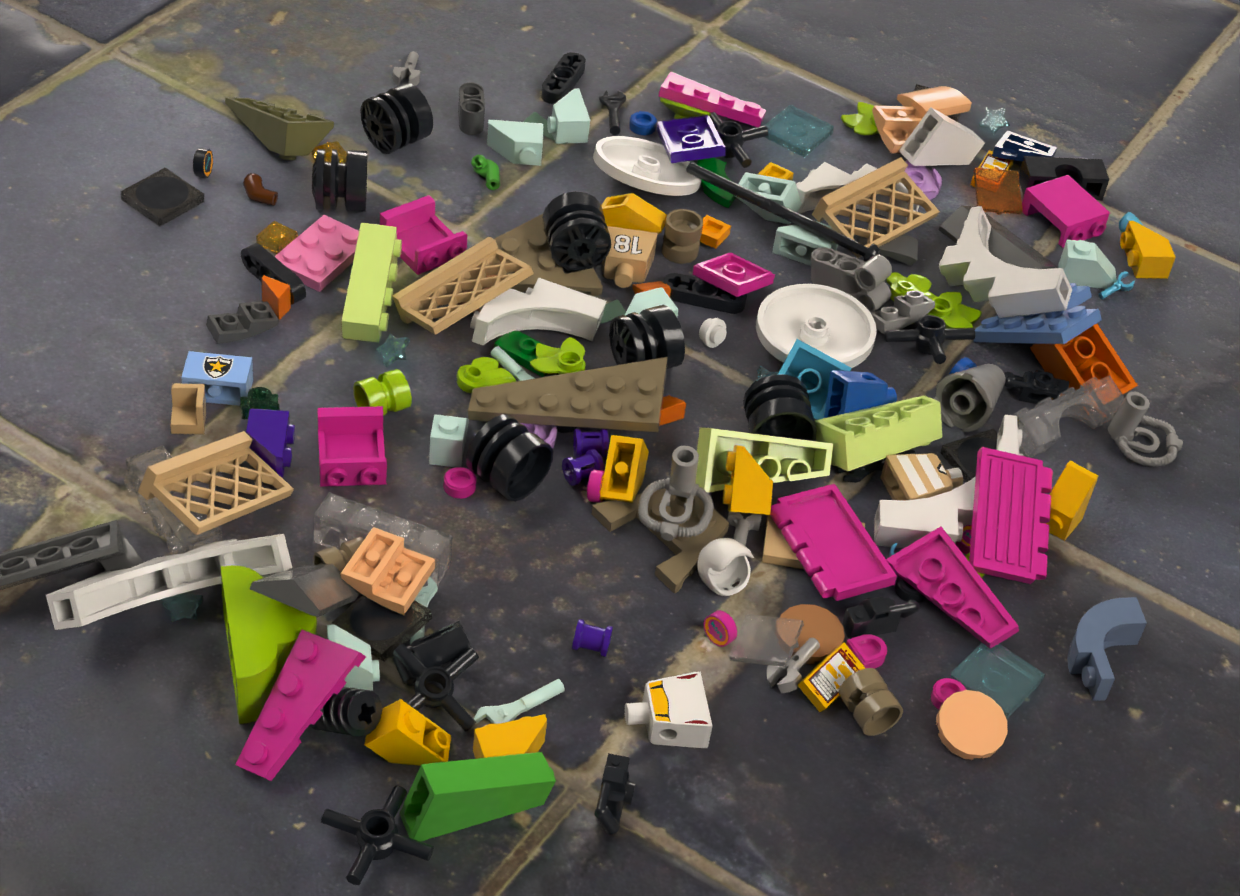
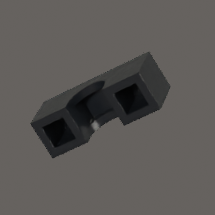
[1018,156,1109,201]

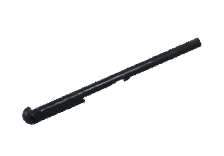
[686,162,881,261]

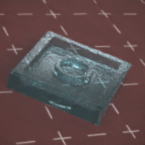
[764,105,834,157]
[949,643,1045,719]

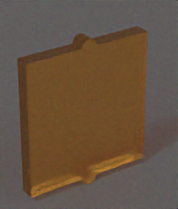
[974,167,1023,215]

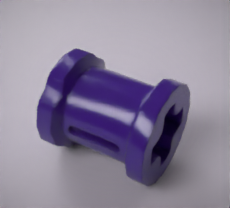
[573,429,609,458]
[562,449,604,486]
[572,619,613,657]

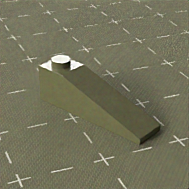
[225,98,334,160]

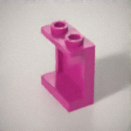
[1020,175,1110,248]
[380,195,468,275]
[318,406,387,487]

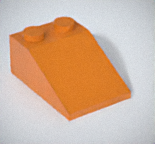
[1030,324,1138,412]

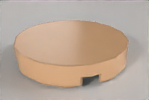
[936,690,1008,760]

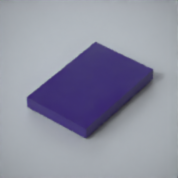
[657,115,726,163]

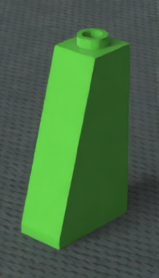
[399,752,556,842]

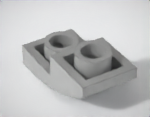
[871,291,935,334]

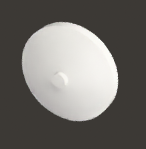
[593,136,702,196]
[756,284,876,368]

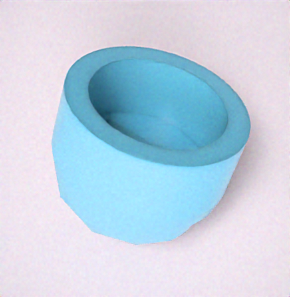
[1119,212,1143,233]

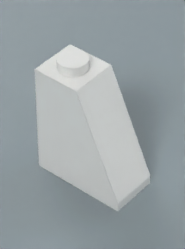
[899,107,985,166]

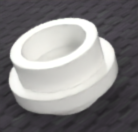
[699,318,727,348]

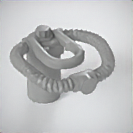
[1108,391,1183,467]
[638,446,714,541]

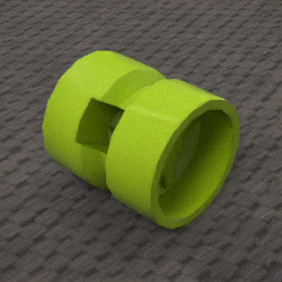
[353,369,412,416]

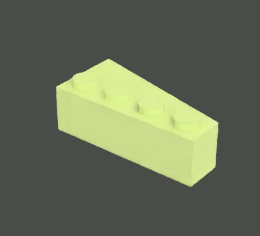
[342,223,402,343]
[815,395,942,471]
[695,428,833,493]

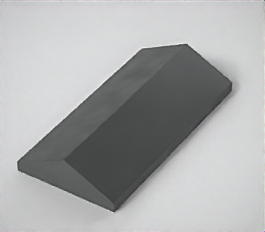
[938,205,1058,269]
[0,520,124,590]
[250,564,358,618]

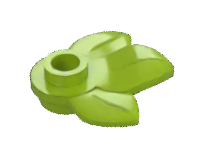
[841,102,879,135]
[886,272,937,301]
[928,292,982,328]
[530,337,586,374]
[456,357,517,393]

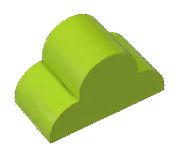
[220,565,317,724]

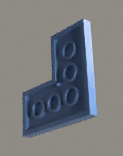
[973,283,1102,344]

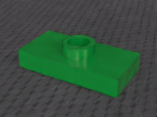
[494,330,548,377]

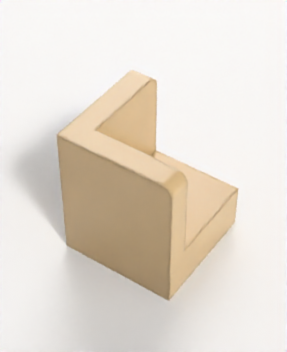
[171,383,206,434]

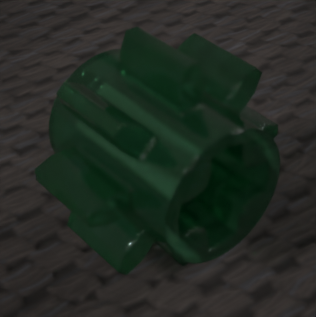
[240,387,280,420]

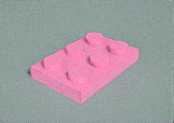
[275,215,359,292]

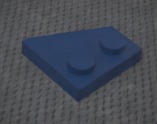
[992,131,1057,161]

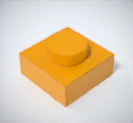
[700,215,731,249]

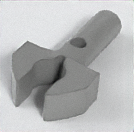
[393,51,421,86]
[727,511,762,546]
[767,638,820,693]

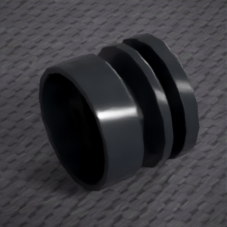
[360,83,433,154]
[312,149,367,212]
[542,191,612,271]
[609,304,685,369]
[743,375,817,441]
[466,414,554,502]

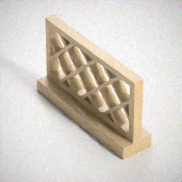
[812,157,940,258]
[392,237,534,335]
[138,431,294,535]

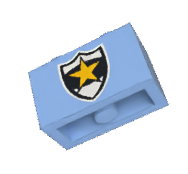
[181,351,253,406]

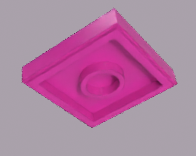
[692,252,775,297]

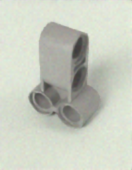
[811,248,892,313]

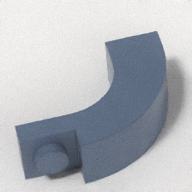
[1067,597,1147,701]

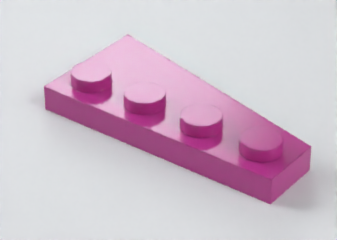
[658,72,766,127]
[886,526,1019,649]
[235,629,366,781]

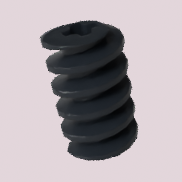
[309,687,382,737]

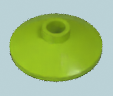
[660,97,710,119]

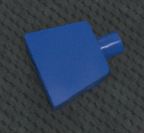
[824,370,897,418]

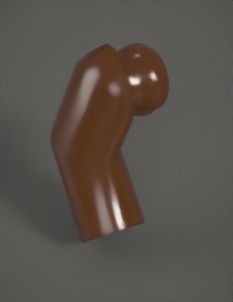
[243,173,278,206]

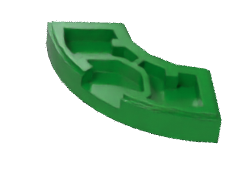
[697,158,736,208]

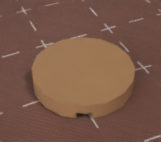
[775,604,845,664]

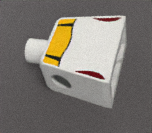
[625,672,712,748]

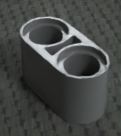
[458,82,485,135]

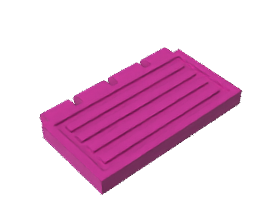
[969,447,1053,584]
[770,484,897,601]

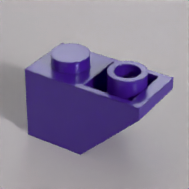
[246,409,295,478]

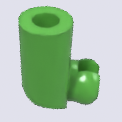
[471,155,500,190]

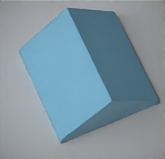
[777,339,851,420]

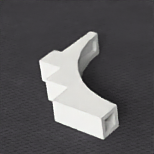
[939,206,1072,318]
[874,415,1024,548]
[46,534,292,630]

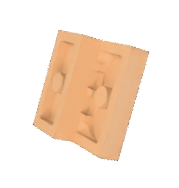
[897,86,972,118]
[872,106,922,153]
[341,527,435,615]

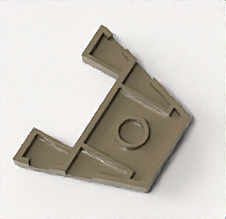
[494,213,603,296]
[591,488,729,594]

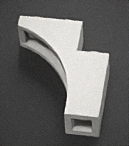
[796,162,923,224]
[470,278,606,345]

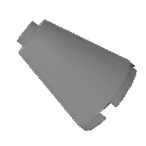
[934,363,1005,432]

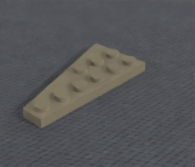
[468,357,667,432]

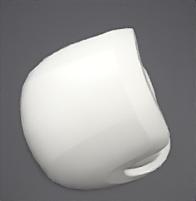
[697,538,754,596]

